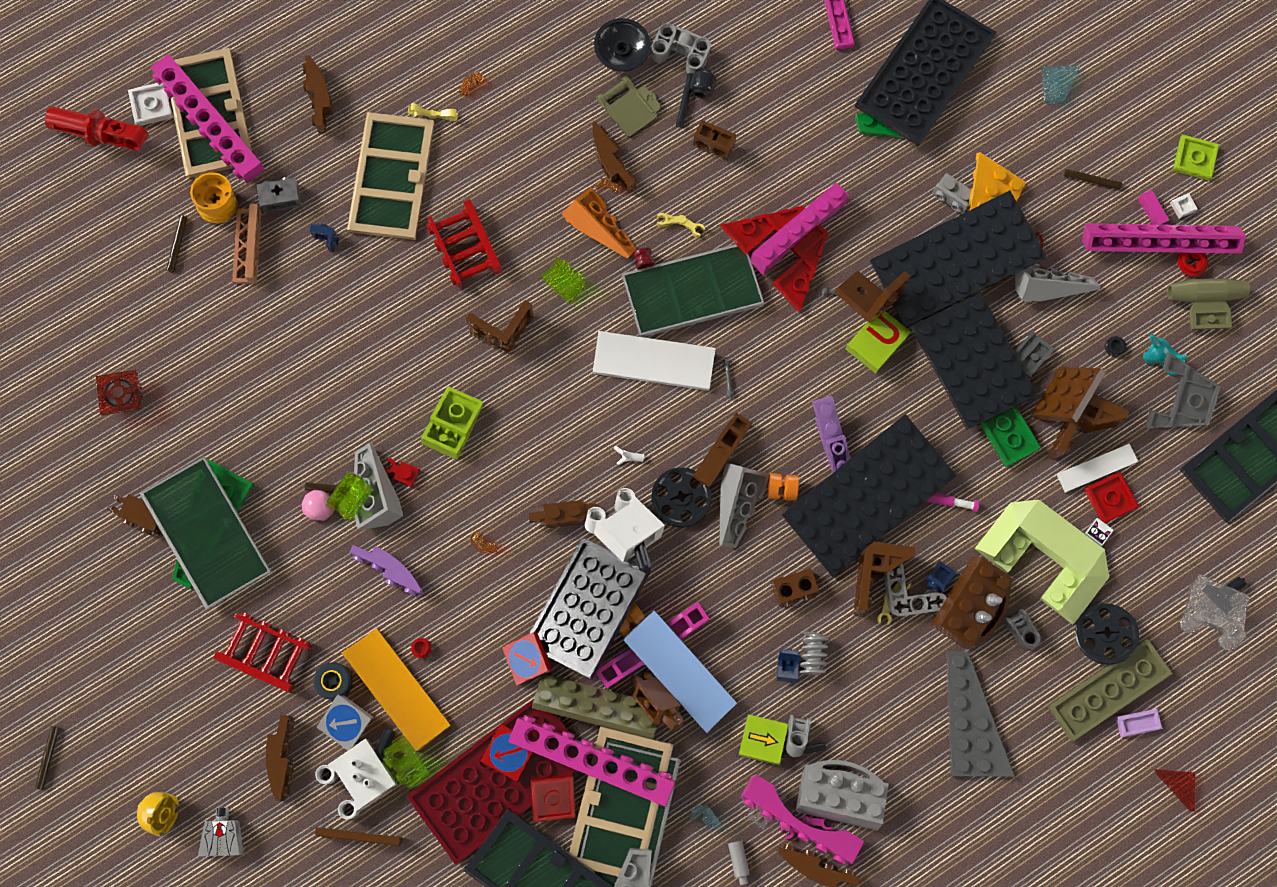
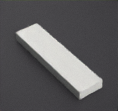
[1057,444,1138,493]

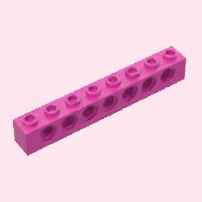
[150,54,265,184]
[1082,223,1246,253]
[508,715,676,806]

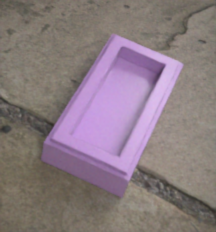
[1116,709,1163,737]

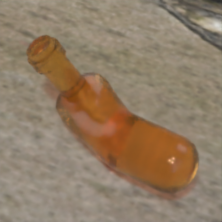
[594,178,621,192]

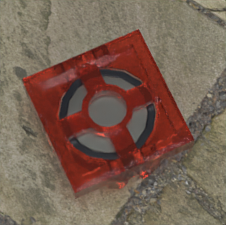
[96,370,143,416]

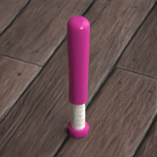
[926,493,979,512]

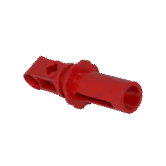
[45,106,149,151]

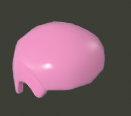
[302,490,335,521]

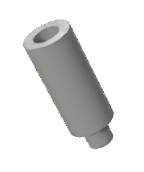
[728,840,750,885]

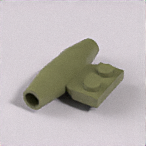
[1167,278,1250,330]

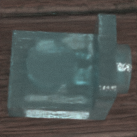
[690,804,722,830]

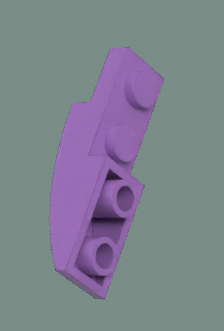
[812,396,850,473]
[350,545,423,596]

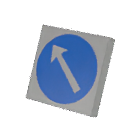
[316,694,373,750]

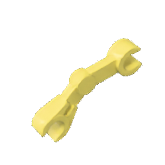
[408,103,458,121]
[657,213,705,238]
[877,581,911,625]

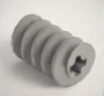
[799,632,829,676]

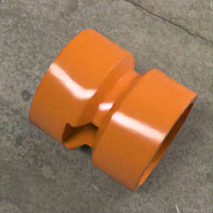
[768,473,799,501]
[619,603,646,638]

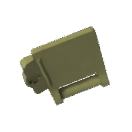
[596,76,661,138]

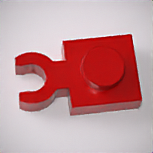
[384,458,421,488]

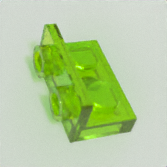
[541,257,585,304]
[326,472,373,522]

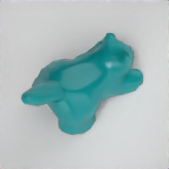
[1143,334,1187,377]

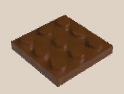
[1032,366,1105,422]

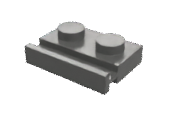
[1014,331,1055,378]

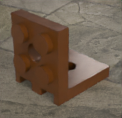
[835,270,911,323]
[466,300,534,354]

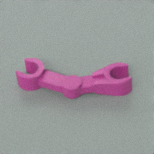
[780,816,833,839]

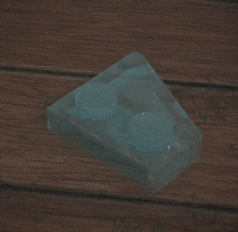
[1042,66,1080,104]

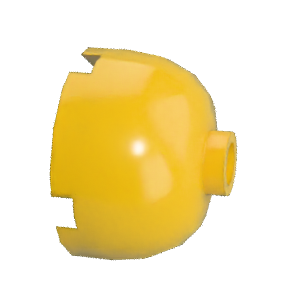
[137,792,179,836]

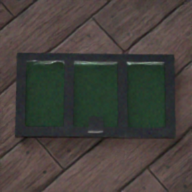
[1179,390,1277,524]
[463,808,614,887]

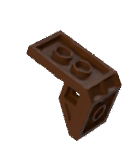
[1048,394,1130,461]
[853,542,915,615]

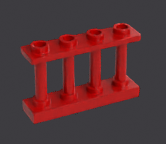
[426,199,502,290]
[213,612,312,693]

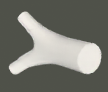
[614,446,644,465]

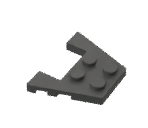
[1145,353,1221,429]

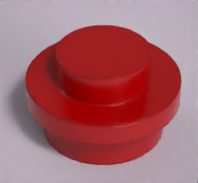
[411,638,432,659]

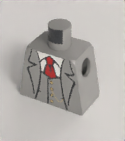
[198,808,244,856]

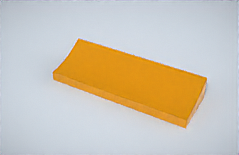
[341,628,451,752]

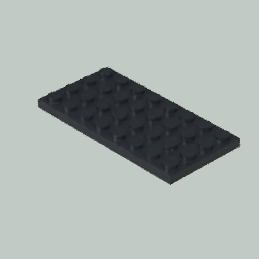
[854,0,997,146]
[870,190,1047,328]
[781,414,956,577]

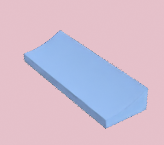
[624,610,737,733]

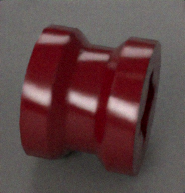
[632,247,655,269]

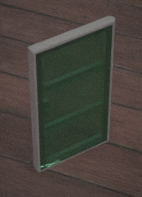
[622,244,764,337]
[140,457,271,610]
[578,742,681,887]

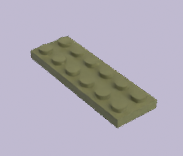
[1047,639,1172,742]
[532,674,657,739]

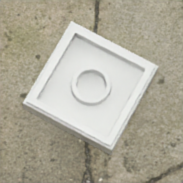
[128,83,174,126]

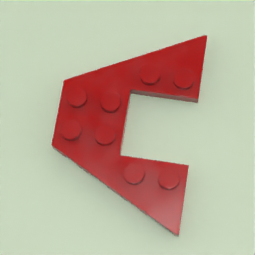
[720,205,829,312]

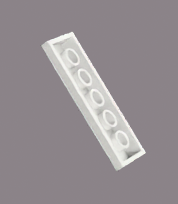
[593,331,715,391]

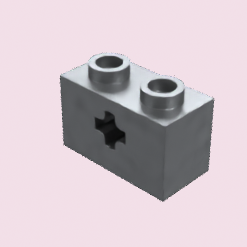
[257,177,302,213]

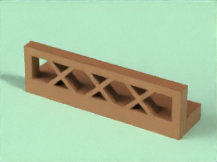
[232,204,261,284]

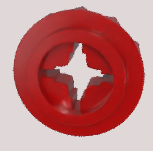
[1176,252,1208,277]

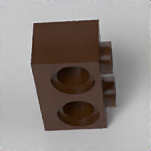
[693,120,737,160]
[771,568,819,608]

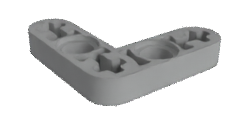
[884,563,947,616]

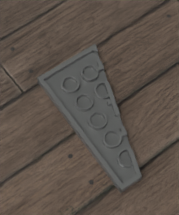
[946,651,1015,777]

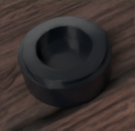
[1105,336,1126,357]

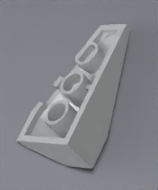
[1015,264,1101,302]
[353,443,403,530]
[719,463,770,548]

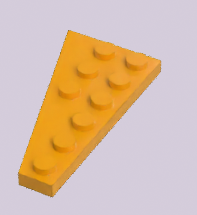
[968,152,1026,211]

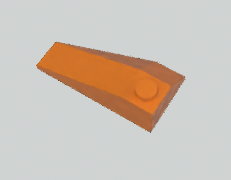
[562,187,636,258]

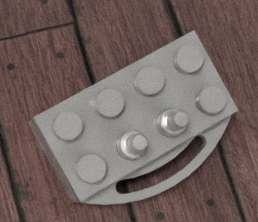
[796,760,889,831]

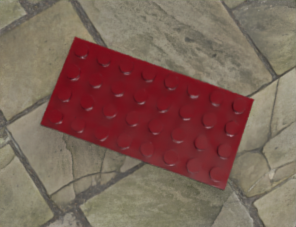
[406,699,590,865]

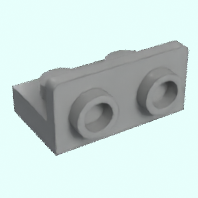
[932,173,971,214]

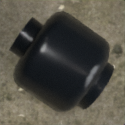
[690,68,716,99]

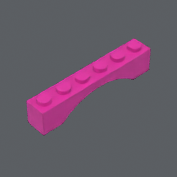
[750,182,849,275]
[596,602,709,690]
[740,774,864,865]

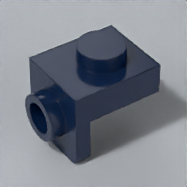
[310,223,339,252]
[924,561,956,593]
[776,649,800,683]

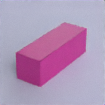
[1138,190,1169,225]

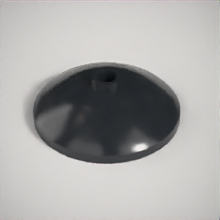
[594,18,650,72]

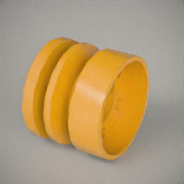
[190,172,238,224]

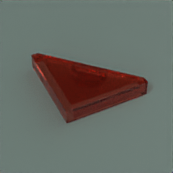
[1155,769,1195,812]

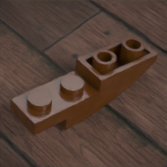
[302,55,333,133]
[592,121,636,194]
[693,412,752,488]
[266,714,294,801]
[776,844,860,887]

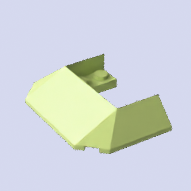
[975,500,1109,624]

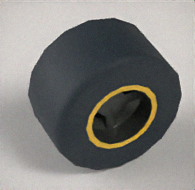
[313,662,353,701]

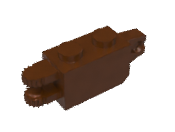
[106,494,176,535]
[529,500,600,528]
[631,671,684,731]

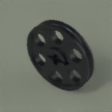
[651,467,711,528]
[1075,603,1139,665]

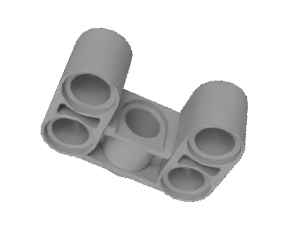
[651,23,711,74]

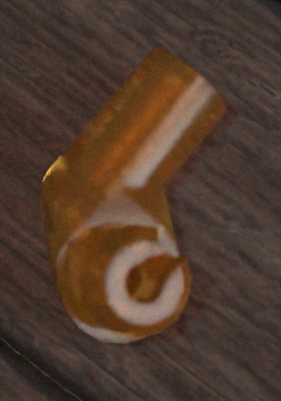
[458,72,484,96]
[470,531,498,552]

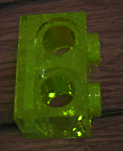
[383,736,430,788]

